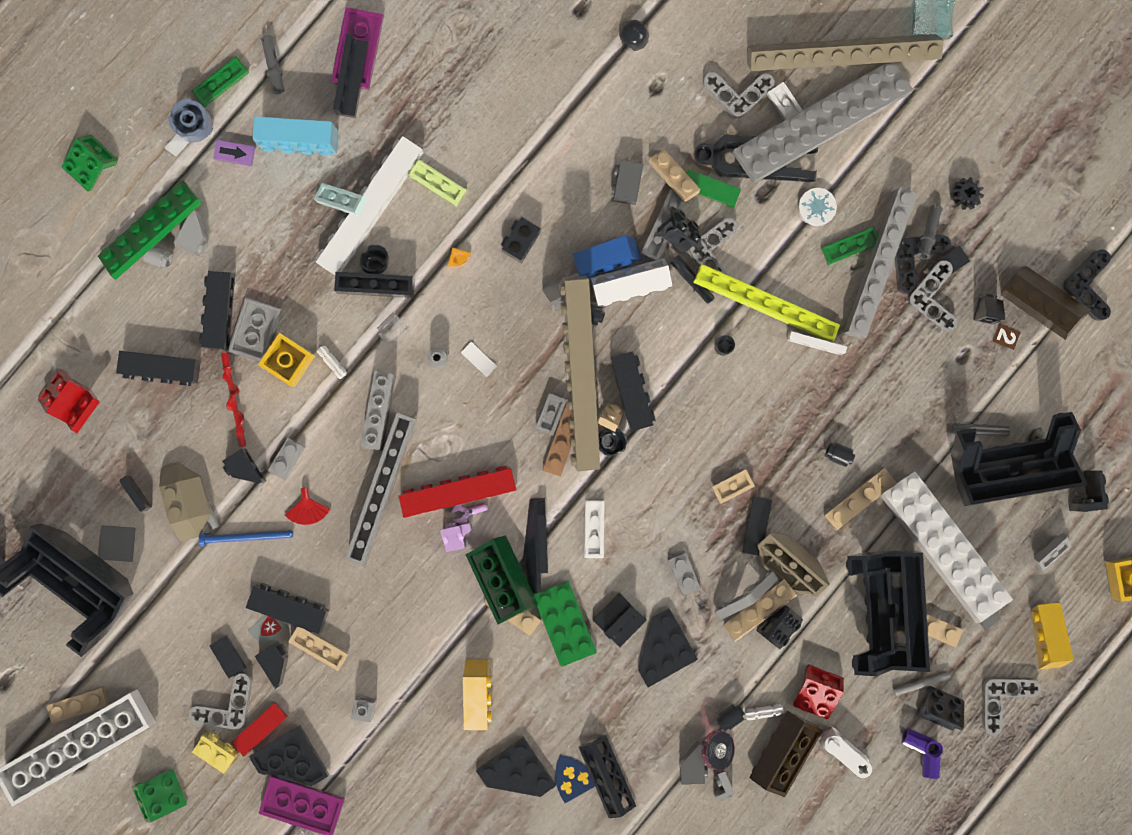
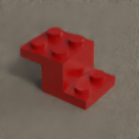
[38,369,100,433]

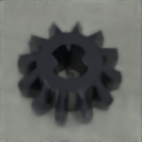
[950,177,984,210]

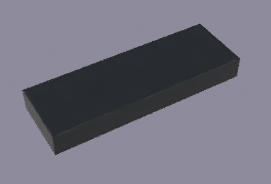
[742,496,772,556]

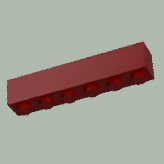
[398,465,517,518]

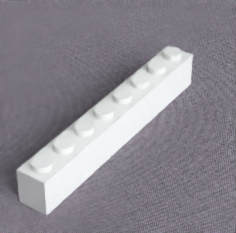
[316,136,423,275]

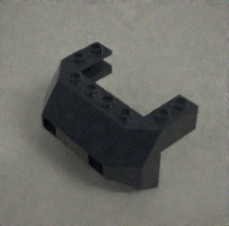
[951,412,1088,506]
[0,523,134,657]
[846,551,930,676]

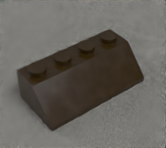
[1001,266,1091,340]
[749,710,823,797]

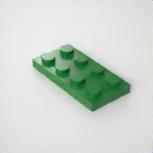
[534,581,597,667]

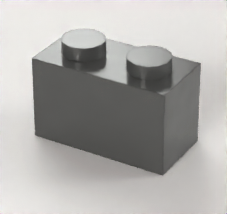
[611,160,644,205]

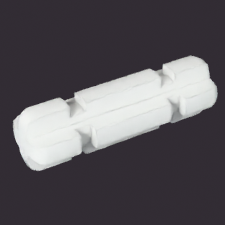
[317,345,347,379]
[745,704,784,720]

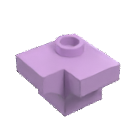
[440,522,472,552]

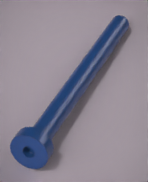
[199,530,293,547]

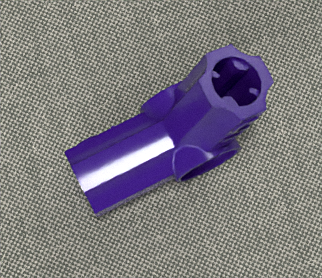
[901,728,943,779]

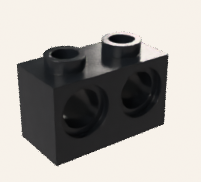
[501,216,541,264]

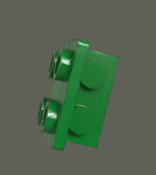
[62,135,118,192]
[131,769,187,823]

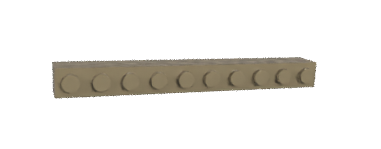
[748,34,944,71]
[559,275,600,472]

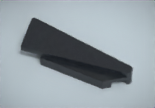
[522,498,548,593]

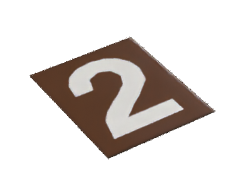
[993,324,1021,350]

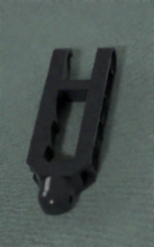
[694,135,818,182]

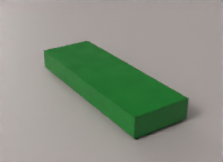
[192,56,249,107]
[686,169,741,208]
[821,226,878,265]

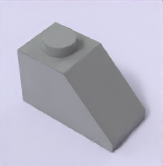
[174,211,208,256]

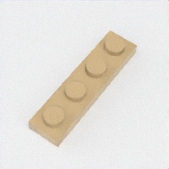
[824,468,897,530]
[723,579,797,642]

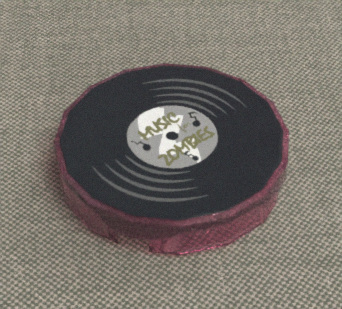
[702,731,735,771]

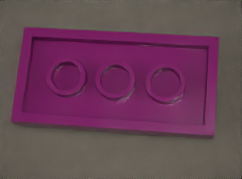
[331,7,384,90]
[258,775,345,835]

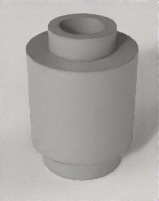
[142,246,173,268]
[427,348,448,369]

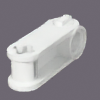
[819,727,872,778]

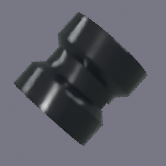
[714,335,735,356]

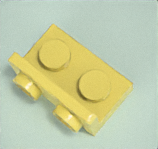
[192,732,239,774]

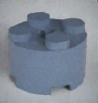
[168,99,213,143]

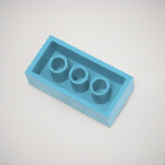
[253,116,339,156]

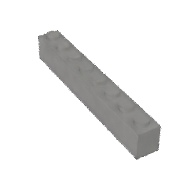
[843,187,917,340]
[345,413,417,566]

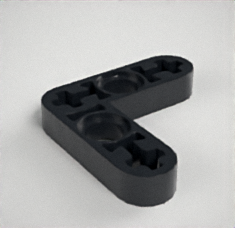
[895,235,951,294]
[1063,249,1111,321]

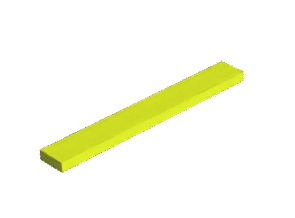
[693,264,840,343]

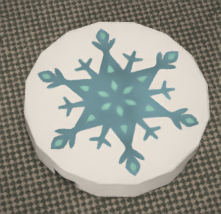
[798,188,837,227]

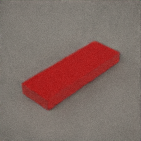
[231,702,288,757]

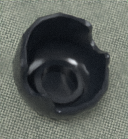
[619,19,649,51]
[360,245,389,274]
[598,428,627,456]

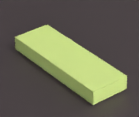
[408,159,467,206]

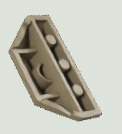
[159,463,211,542]
[758,532,830,597]

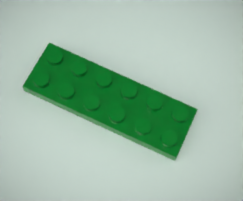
[98,180,202,280]

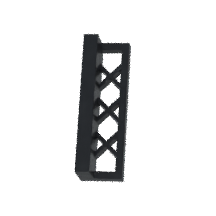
[333,34,369,118]
[578,735,636,818]

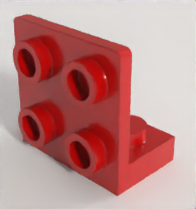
[793,664,844,719]

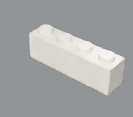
[591,258,672,306]

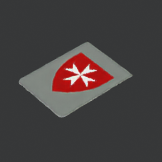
[249,615,289,648]

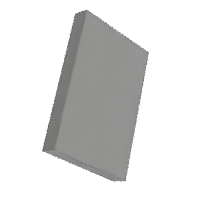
[228,297,283,362]

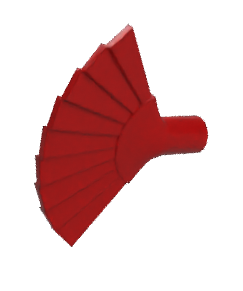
[285,487,331,525]

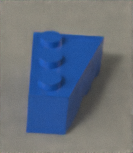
[573,235,642,278]

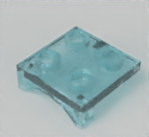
[912,0,956,40]

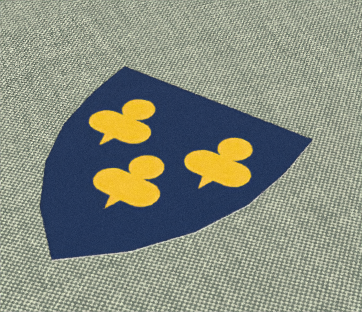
[555,755,595,803]

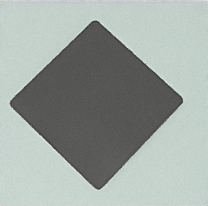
[99,525,136,562]

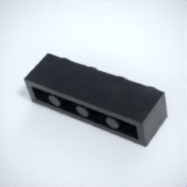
[199,271,236,351]
[334,272,415,298]
[116,350,201,386]
[610,351,656,432]
[246,583,329,634]

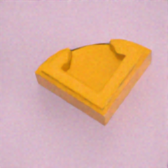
[448,247,471,267]

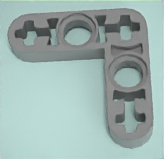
[703,72,775,119]
[689,218,738,276]
[909,261,958,332]
[714,571,778,620]
[189,672,252,729]
[982,678,1041,736]

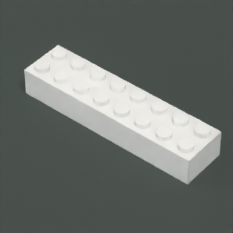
[881,471,1013,623]
[0,689,156,806]

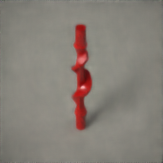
[221,352,246,447]

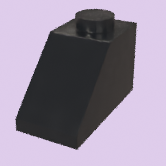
[974,294,1006,325]
[222,449,266,484]
[254,641,288,689]

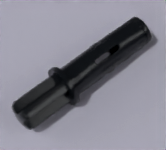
[670,255,715,304]

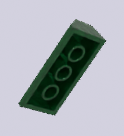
[465,535,538,625]

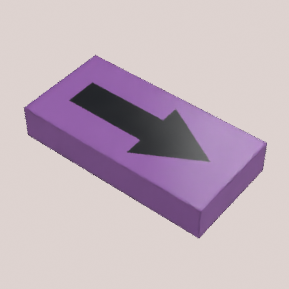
[213,140,255,166]

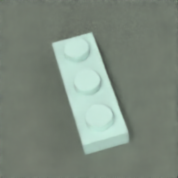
[314,183,367,216]

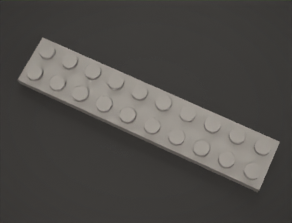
[733,62,913,183]

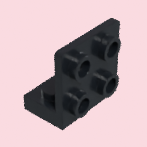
[1068,470,1109,512]

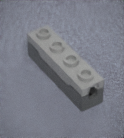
[360,371,396,450]

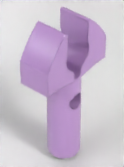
[451,503,488,524]

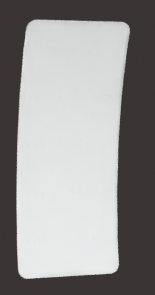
[164,134,189,156]
[461,342,497,377]

